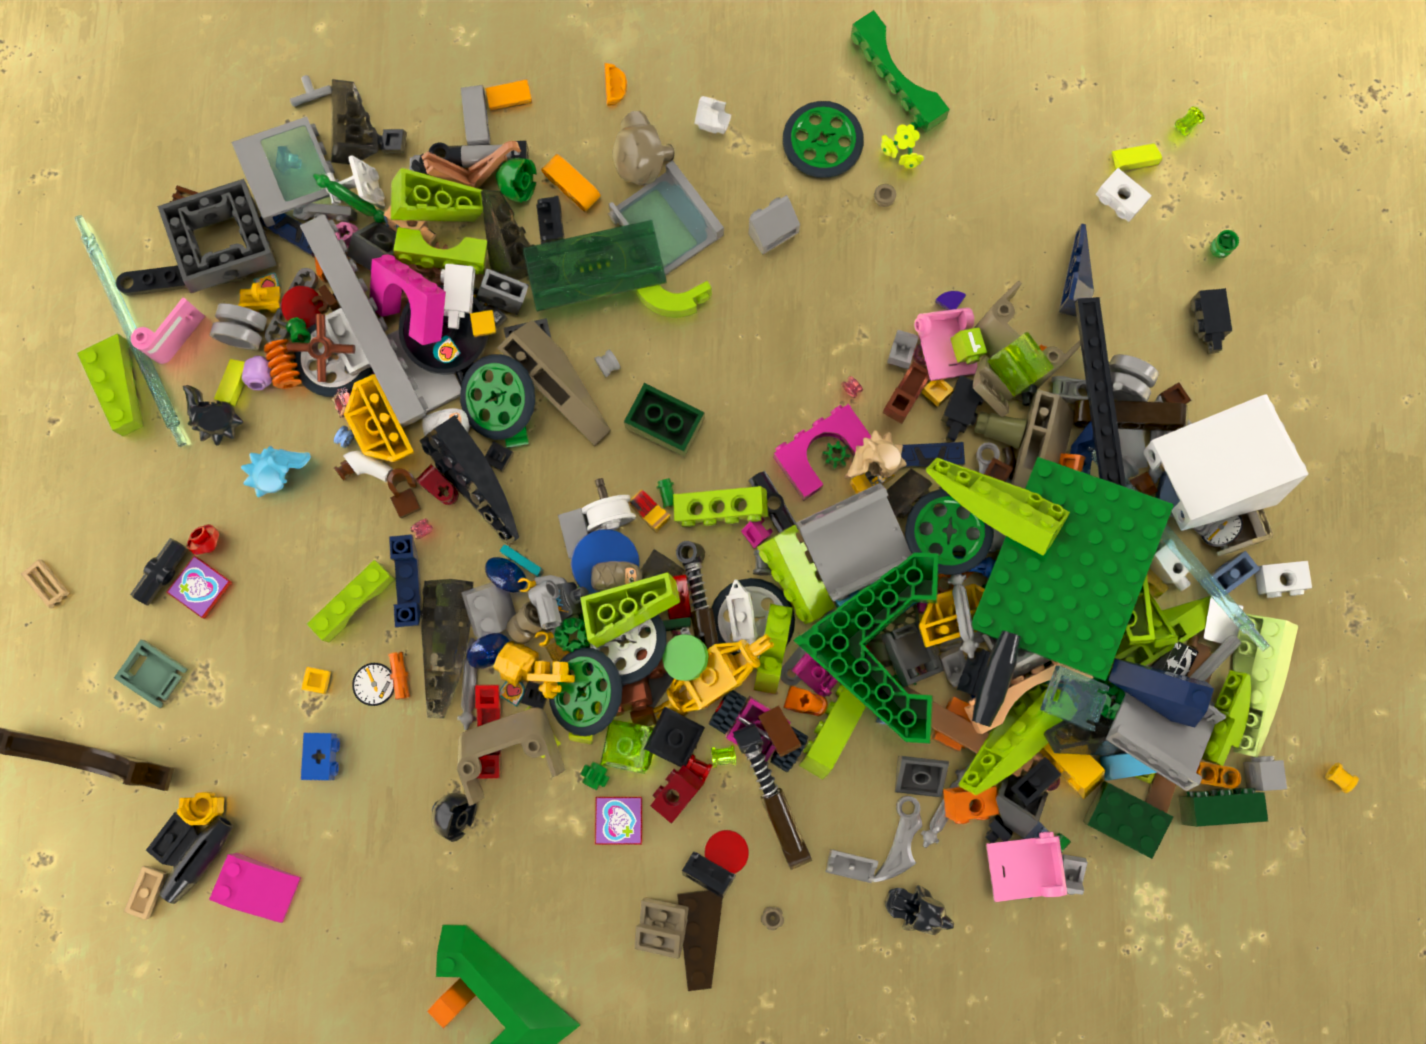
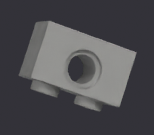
[1243,756,1287,791]

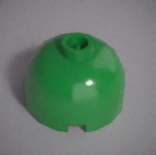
[496,158,537,203]

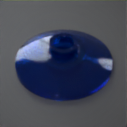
[485,557,527,593]
[466,633,510,668]

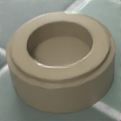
[874,184,896,207]

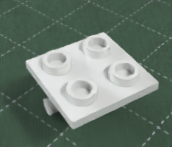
[325,155,385,209]

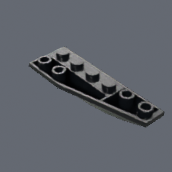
[420,415,519,545]

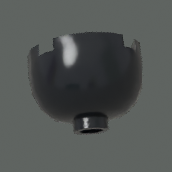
[431,793,477,842]

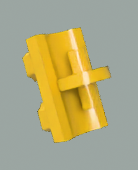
[238,283,281,313]
[527,661,575,699]

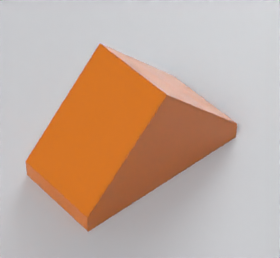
[427,978,476,1028]

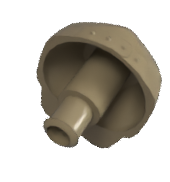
[612,111,674,186]

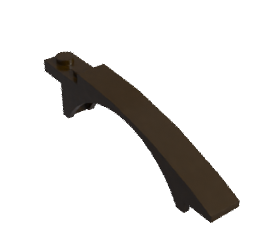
[0,727,174,791]

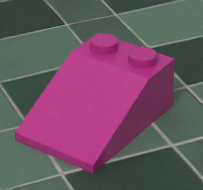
[209,853,301,923]

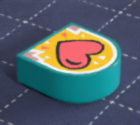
[254,272,281,288]
[433,335,461,363]
[500,681,525,707]

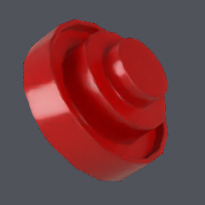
[186,524,219,555]

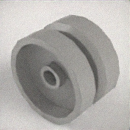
[210,303,267,350]
[1109,354,1159,402]

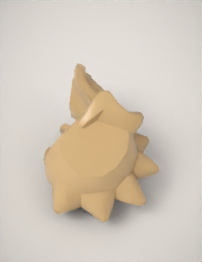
[844,430,906,479]

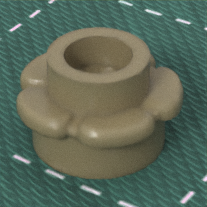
[761,907,784,930]

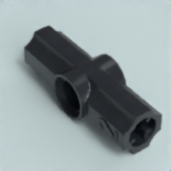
[748,471,799,533]
[130,538,188,606]

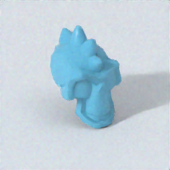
[241,446,311,498]

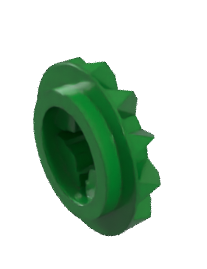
[554,618,590,652]
[1094,683,1126,720]

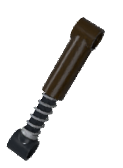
[676,541,719,649]
[733,723,812,870]

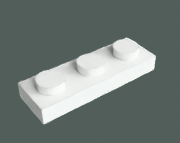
[325,308,371,376]

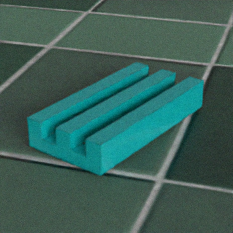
[500,544,544,577]

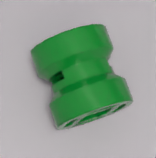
[1210,230,1239,258]

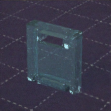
[1040,666,1110,731]

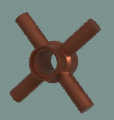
[287,314,355,382]

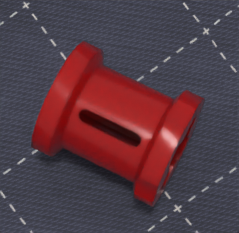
[686,754,713,782]

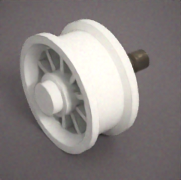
[582,478,636,533]

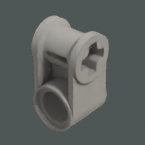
[1051,376,1088,404]

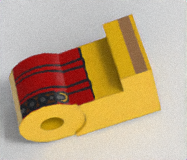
[628,489,671,533]

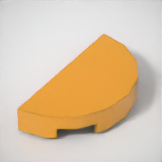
[604,63,627,106]

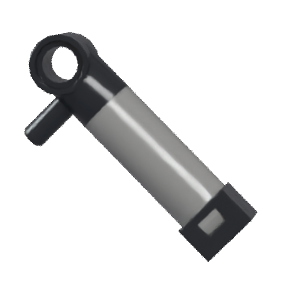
[429,140,529,168]

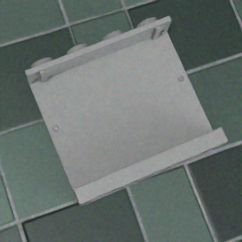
[796,483,912,601]
[1106,665,1226,791]

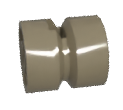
[506,601,542,644]

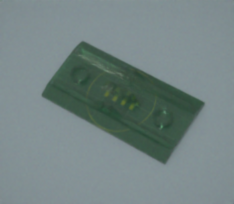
[523,220,667,312]

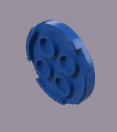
[571,529,639,595]

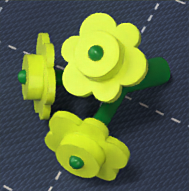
[881,122,924,168]

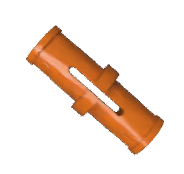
[388,652,410,700]

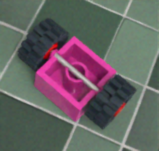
[709,690,808,772]

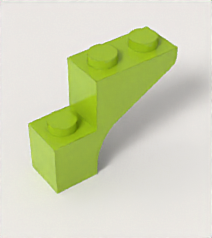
[754,603,793,694]

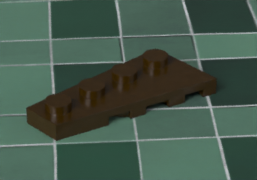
[677,890,723,991]

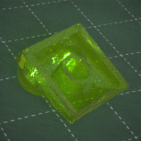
[600,720,654,774]

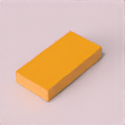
[485,79,532,111]

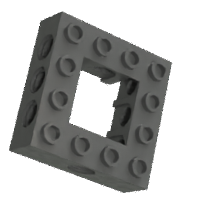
[157,179,277,293]

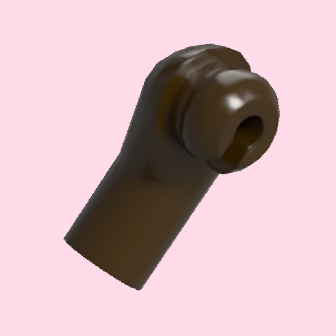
[1001,446,1017,477]

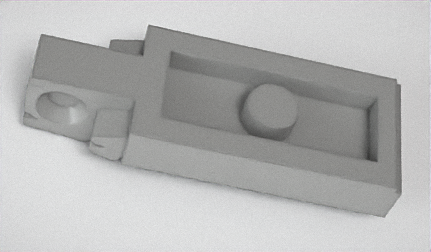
[293,203,357,223]

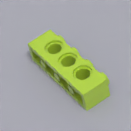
[673,486,768,527]

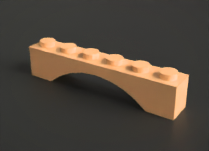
[964,660,1094,734]

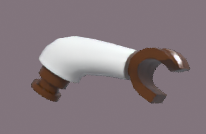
[334,450,417,498]

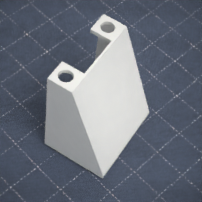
[1143,394,1309,531]

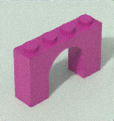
[369,255,446,345]
[773,404,871,501]

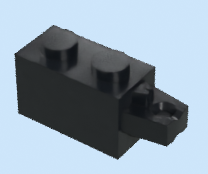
[1191,288,1232,354]
[941,375,984,442]

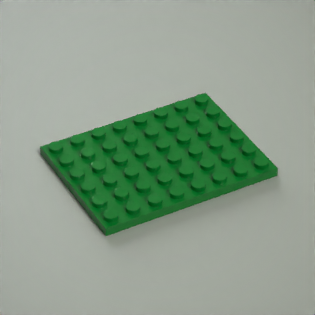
[972,457,1174,681]

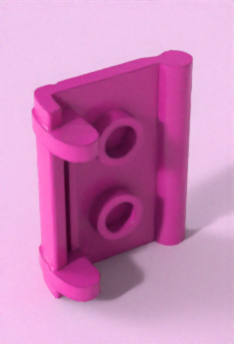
[791,652,838,697]

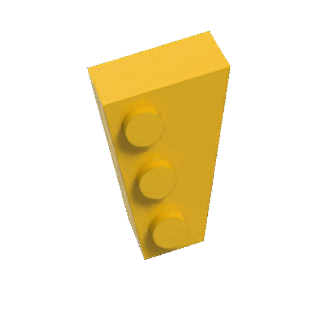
[1039,728,1105,799]

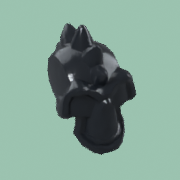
[183,385,243,446]
[885,885,954,935]

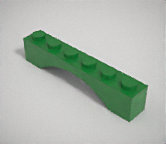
[851,10,950,132]

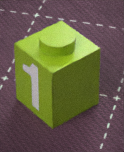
[950,327,987,365]

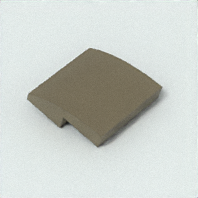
[973,356,1015,417]
[635,898,688,959]

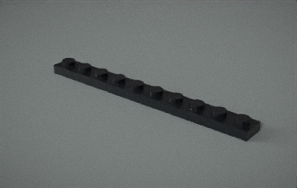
[1075,297,1127,488]

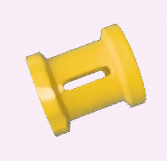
[1325,762,1359,793]

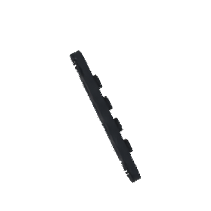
[116,265,248,295]

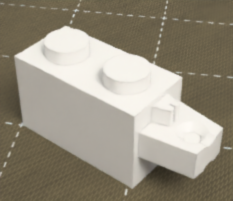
[441,264,475,329]

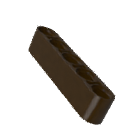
[1073,399,1188,431]

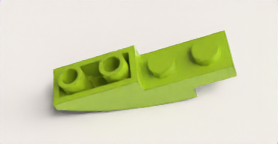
[1202,670,1251,766]

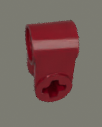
[416,464,459,505]

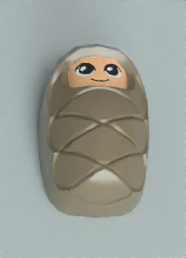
[591,561,643,592]

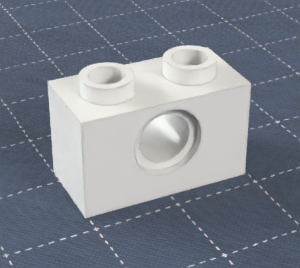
[1096,168,1152,222]
[1255,561,1312,598]

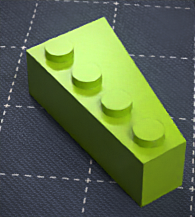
[391,168,485,222]
[77,333,143,436]
[757,525,835,624]
[580,572,680,648]
[1124,576,1155,645]
[799,683,866,780]

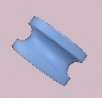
[334,425,354,448]

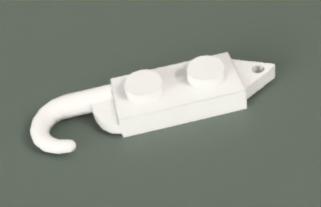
[726,579,760,658]

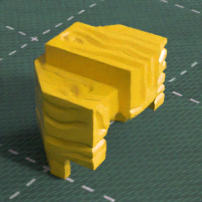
[493,641,539,687]
[177,792,224,825]

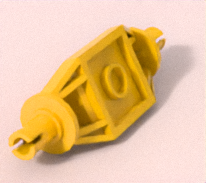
[654,634,774,719]

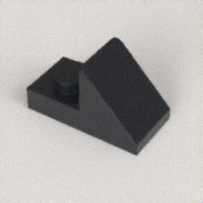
[1011,757,1062,807]

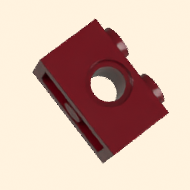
[650,765,705,824]

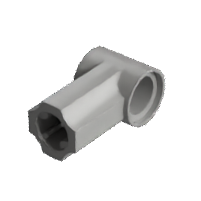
[528,579,561,630]

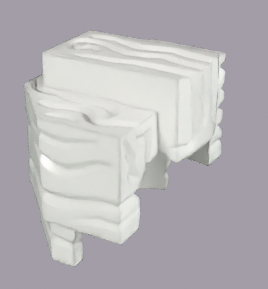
[694,96,731,134]

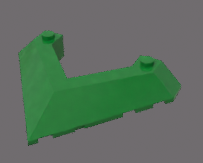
[793,553,938,744]
[436,924,581,1044]

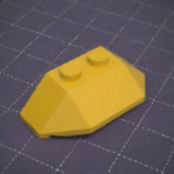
[344,374,414,462]
[919,583,985,647]

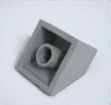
[461,578,516,639]

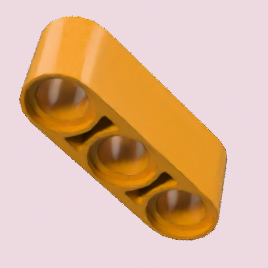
[541,154,601,212]
[1196,762,1241,789]

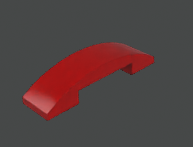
[475,685,501,779]

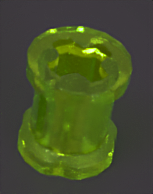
[1175,106,1205,136]
[711,745,736,768]

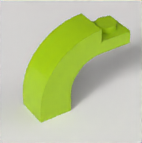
[632,271,712,318]

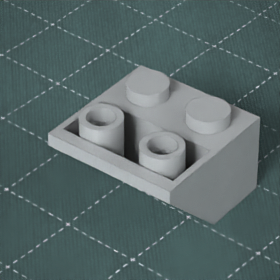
[748,195,800,255]

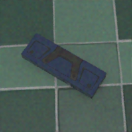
[260,213,314,257]
[901,442,965,468]

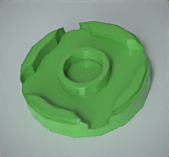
[662,634,709,681]

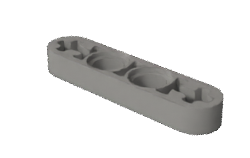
[265,268,318,342]

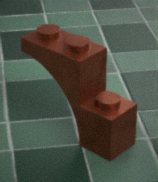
[883,361,930,424]
[601,649,667,717]

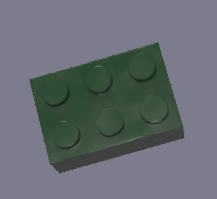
[624,383,705,457]
[1083,781,1174,859]
[1179,787,1268,827]

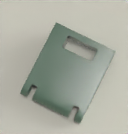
[114,640,188,708]

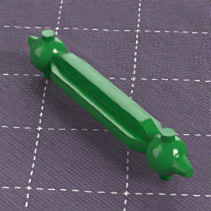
[313,174,386,223]

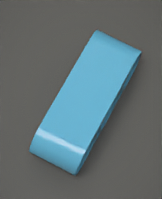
[1099,752,1157,781]

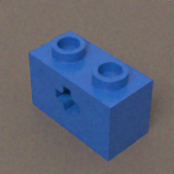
[301,733,340,780]

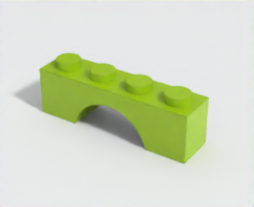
[393,227,487,275]
[307,560,395,642]

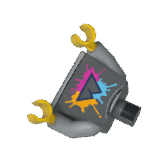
[518,575,589,647]

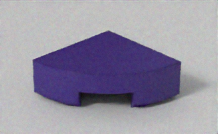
[935,291,966,310]

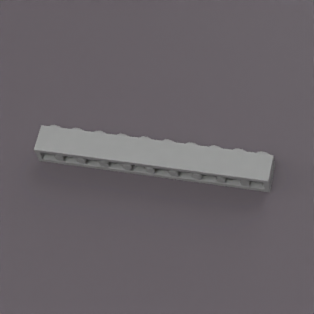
[300,214,428,428]

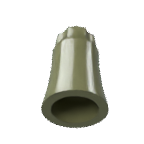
[974,411,1027,449]

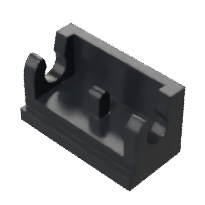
[536,196,565,247]
[682,851,736,898]

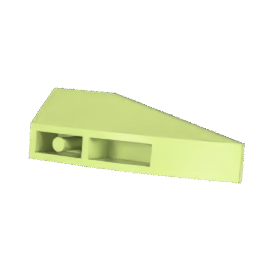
[1233,613,1298,757]

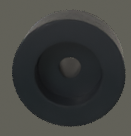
[1014,384,1037,406]

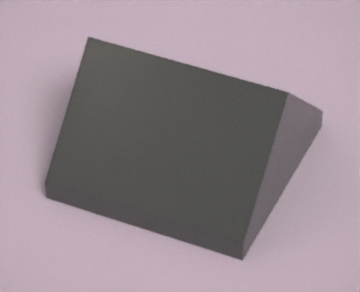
[895,756,949,797]

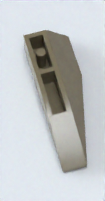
[497,320,610,446]
[1011,389,1074,489]

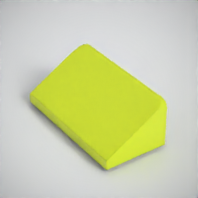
[1112,143,1162,171]
[214,359,245,407]

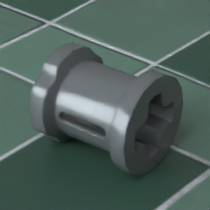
[753,550,772,576]

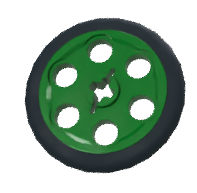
[783,101,864,178]
[460,354,535,440]
[905,488,994,575]
[549,647,622,736]

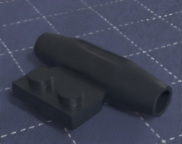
[957,630,1021,727]
[146,812,233,904]

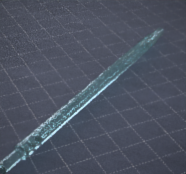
[74,215,187,447]
[1086,447,1270,652]

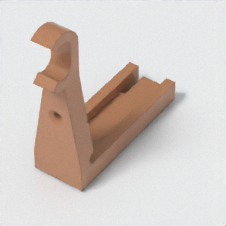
[421,141,521,188]

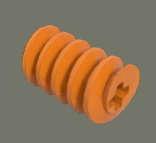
[264,339,302,389]

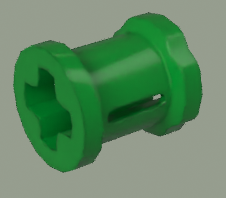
[286,317,311,343]

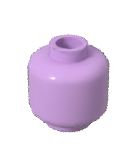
[242,356,272,390]

